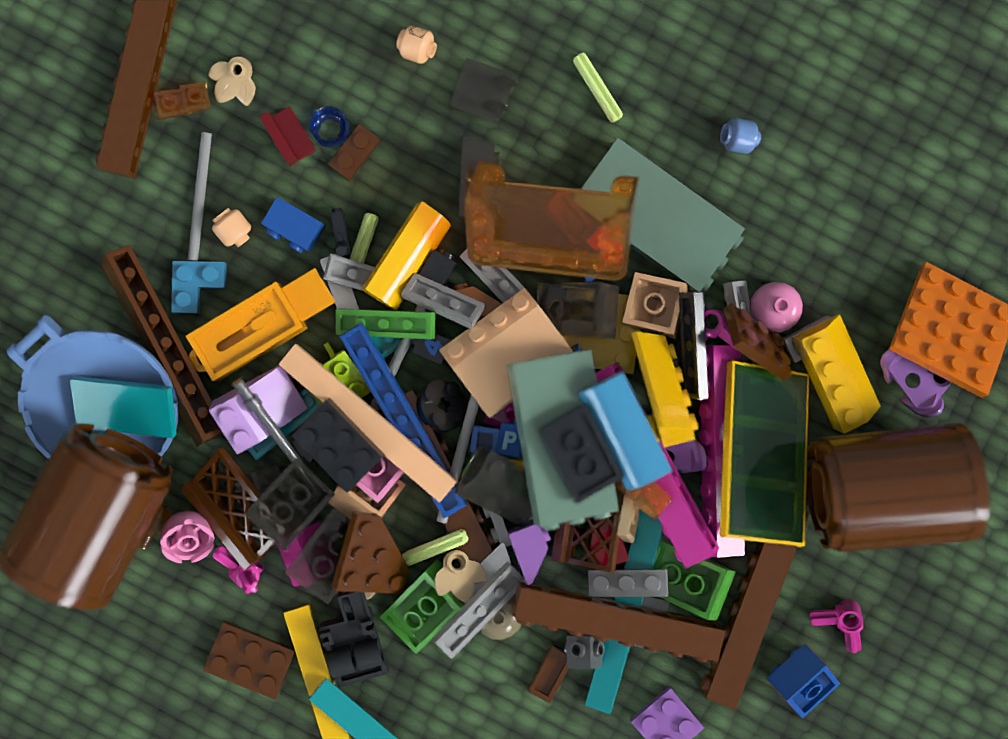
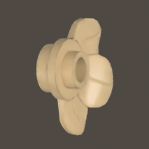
[208,57,256,106]
[435,550,486,603]

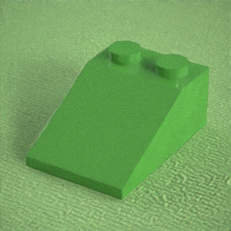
[652,540,736,620]
[380,559,466,654]

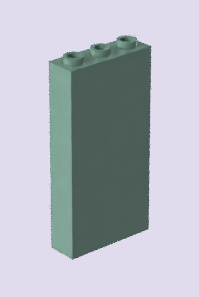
[573,138,745,292]
[506,350,619,530]

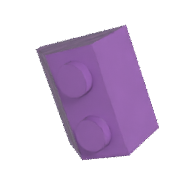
[508,521,551,585]

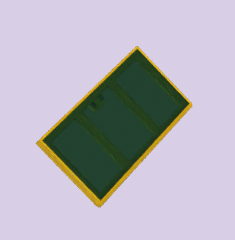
[720,361,809,547]

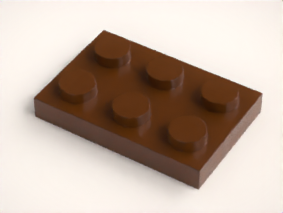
[723,303,792,381]
[203,621,295,700]

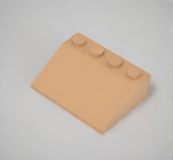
[439,288,573,418]

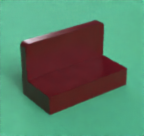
[260,107,316,166]

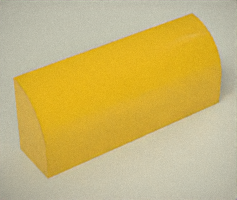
[361,201,451,311]

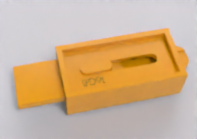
[186,268,336,381]

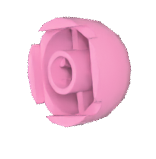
[750,282,803,333]
[160,510,214,563]

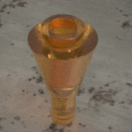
[139,504,172,550]

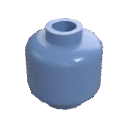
[720,118,761,154]

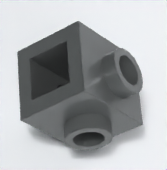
[565,633,604,669]

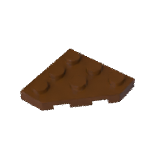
[331,511,409,594]

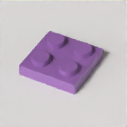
[630,686,704,739]

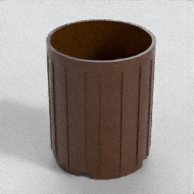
[0,423,173,610]
[806,423,989,552]

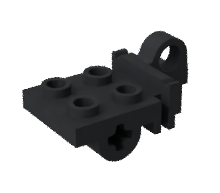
[319,591,389,688]

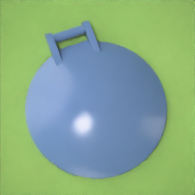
[7,315,178,459]

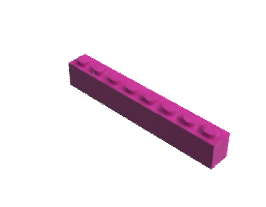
[699,346,744,558]
[595,362,719,568]

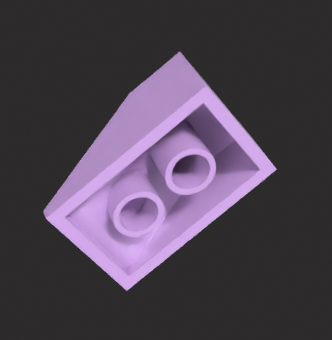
[209,365,308,454]

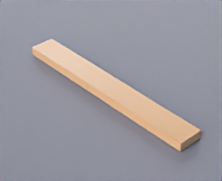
[279,344,458,502]

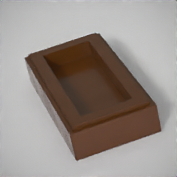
[527,644,569,703]

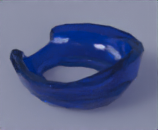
[308,106,350,147]

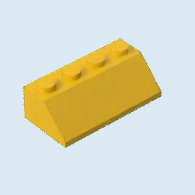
[792,314,881,434]
[631,332,698,448]

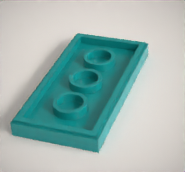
[70,376,177,438]

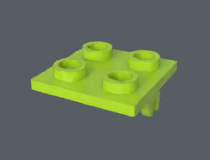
[309,342,371,405]

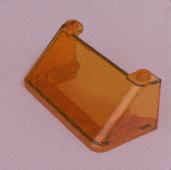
[465,161,639,280]

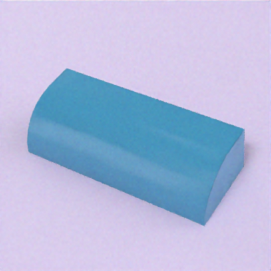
[577,373,672,490]

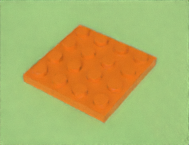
[889,262,1008,398]

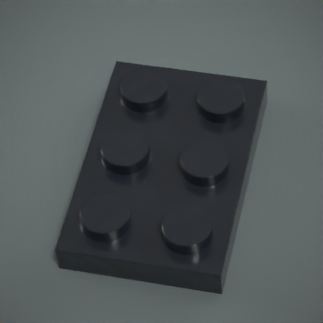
[292,398,385,493]
[536,404,624,504]

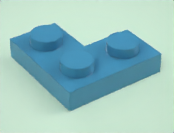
[171,261,227,314]

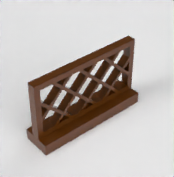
[180,448,289,570]
[551,479,626,573]

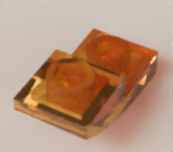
[154,82,211,120]
[614,479,672,521]

